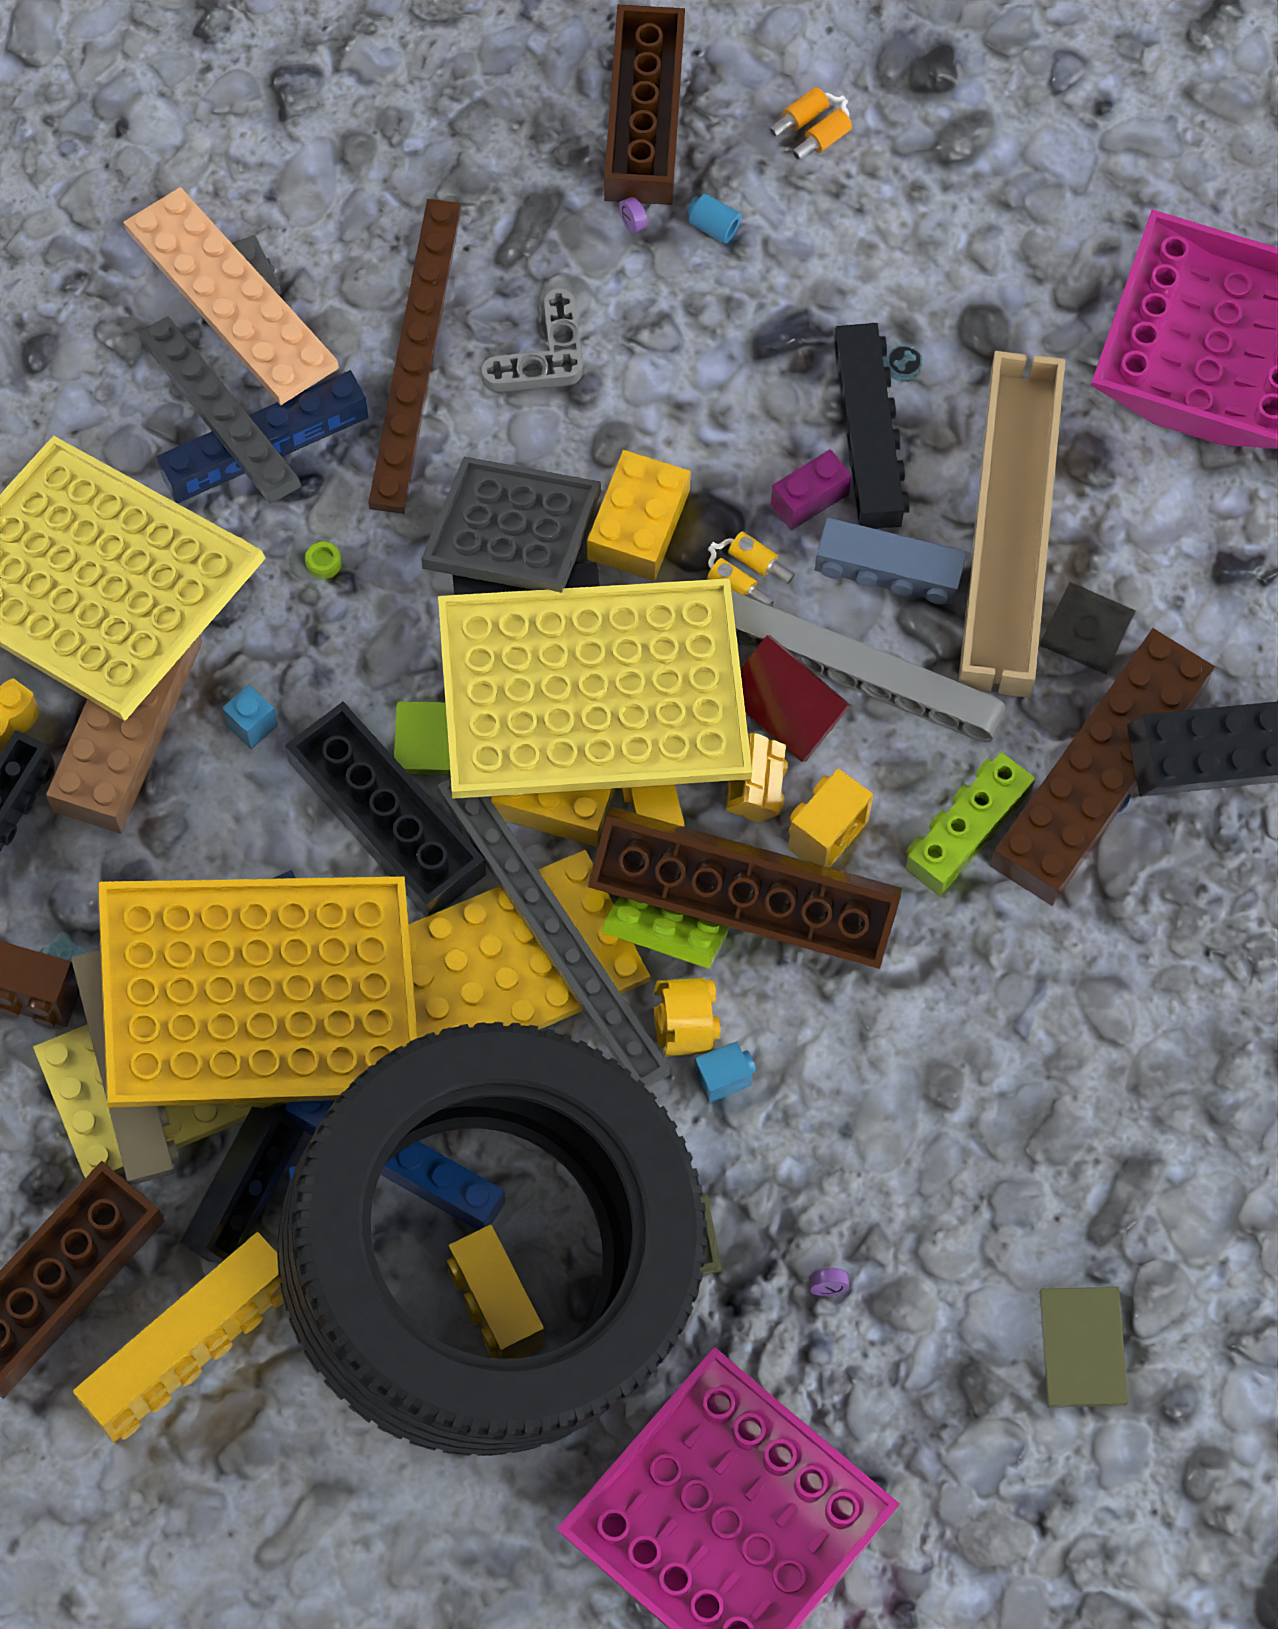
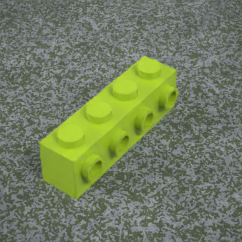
[905,752,1036,896]

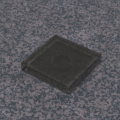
[1040,582,1136,674]

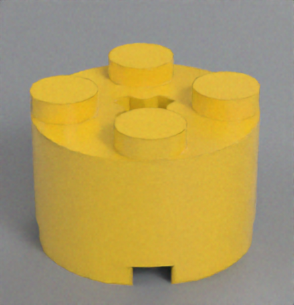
[654,977,721,1057]

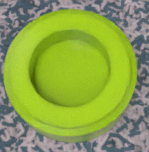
[305,541,342,579]

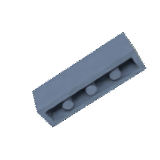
[814,517,967,605]

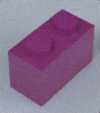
[770,449,852,531]

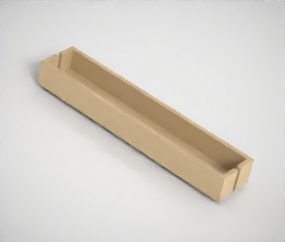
[958,351,1066,698]

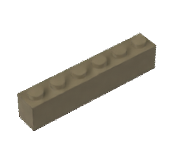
[71,950,179,1185]

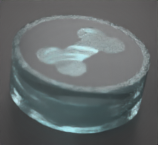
[886,345,922,382]

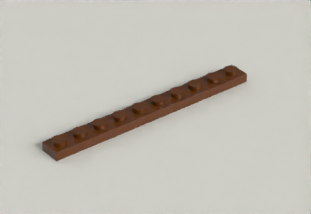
[368,199,462,514]

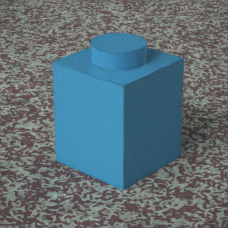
[222,685,278,749]
[694,1041,756,1103]

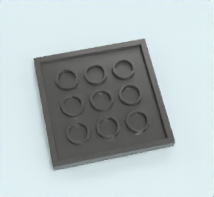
[421,456,601,593]

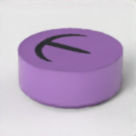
[619,197,647,234]
[809,1268,849,1296]

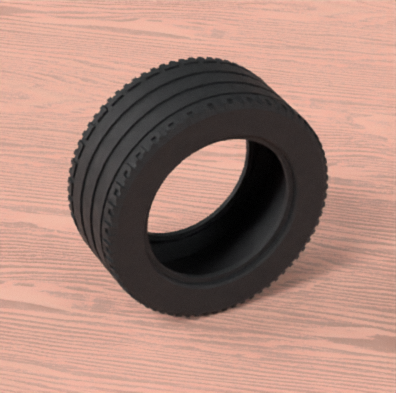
[277,1022,707,1456]

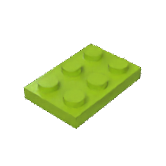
[602,896,729,969]

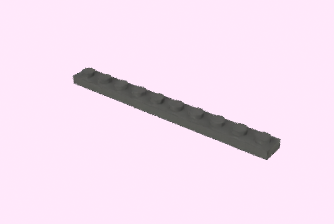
[437,778,671,1088]

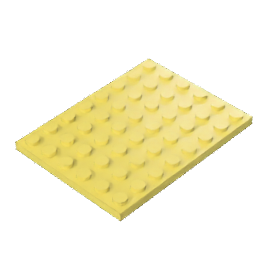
[0,435,266,721]
[438,578,752,799]

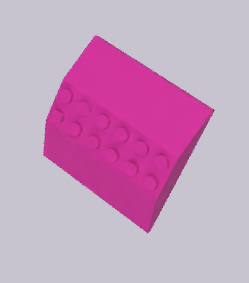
[1091,209,1278,449]
[556,1347,900,1629]

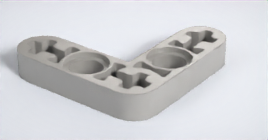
[482,288,583,392]

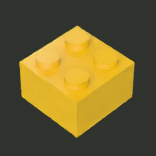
[788,768,874,868]

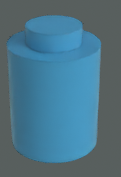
[687,193,742,244]

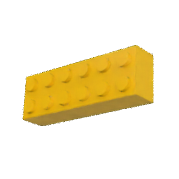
[72,1232,284,1443]

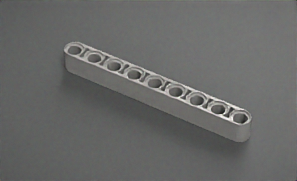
[731,590,1006,742]

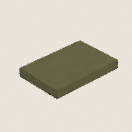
[1039,1287,1128,1408]

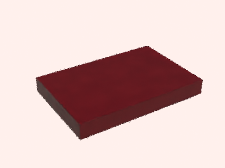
[740,635,851,762]

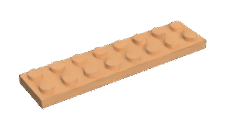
[123,187,339,405]

